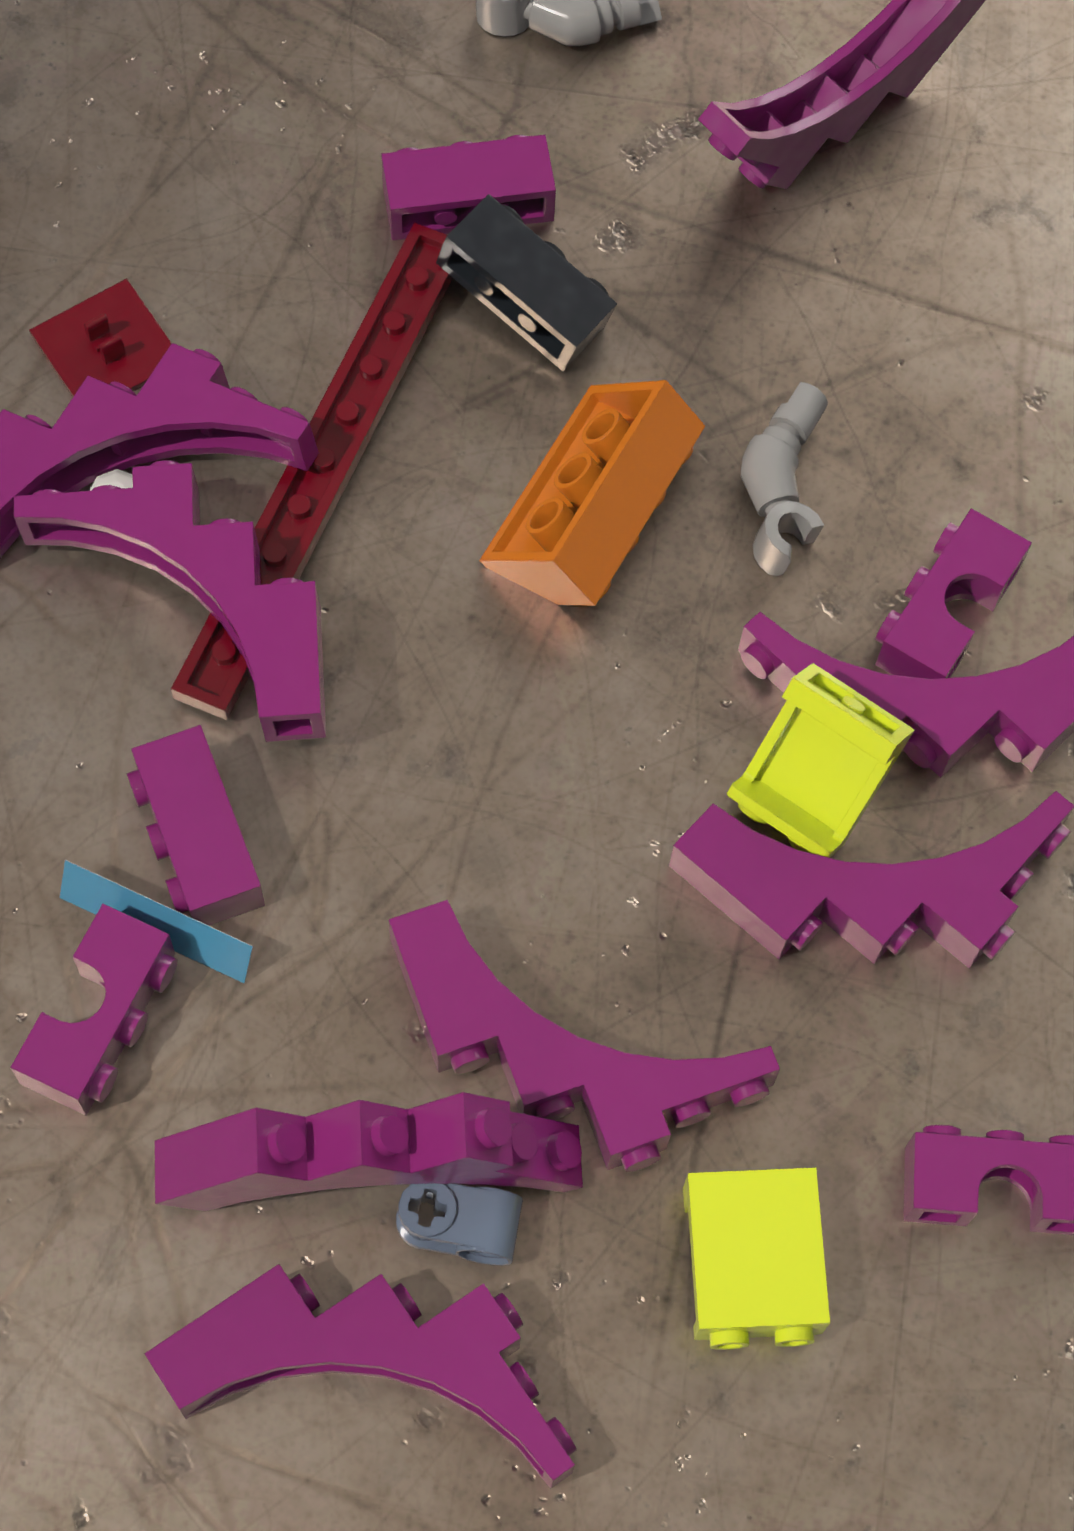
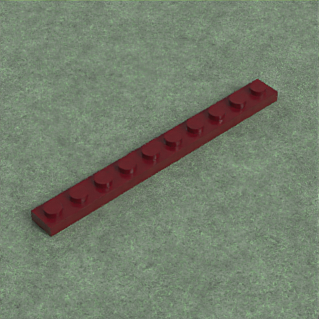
[171,222,453,720]

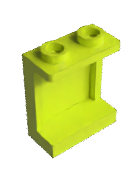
[726,663,914,858]
[683,1168,830,1350]

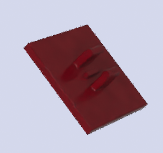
[29,278,172,397]

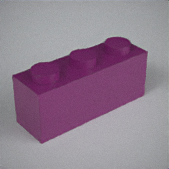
[381,134,556,241]
[126,725,265,926]

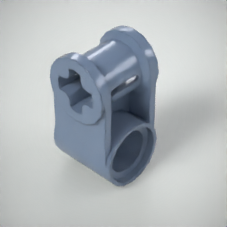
[396,1184,523,1266]

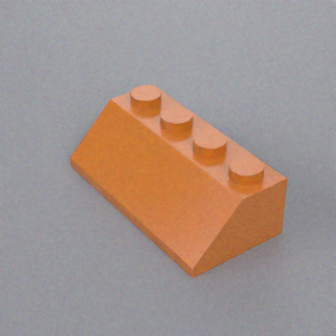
[479,380,705,606]

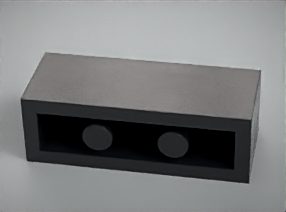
[436,194,618,371]

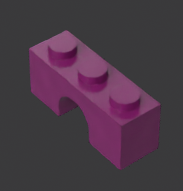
[875,508,1032,679]
[10,904,178,1116]
[903,1125,1074,1235]

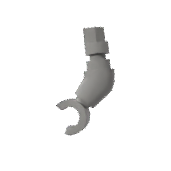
[476,0,662,46]
[740,382,828,576]

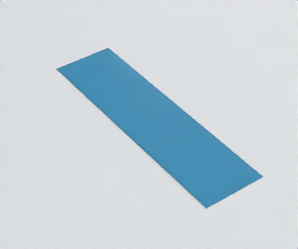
[60,860,253,984]

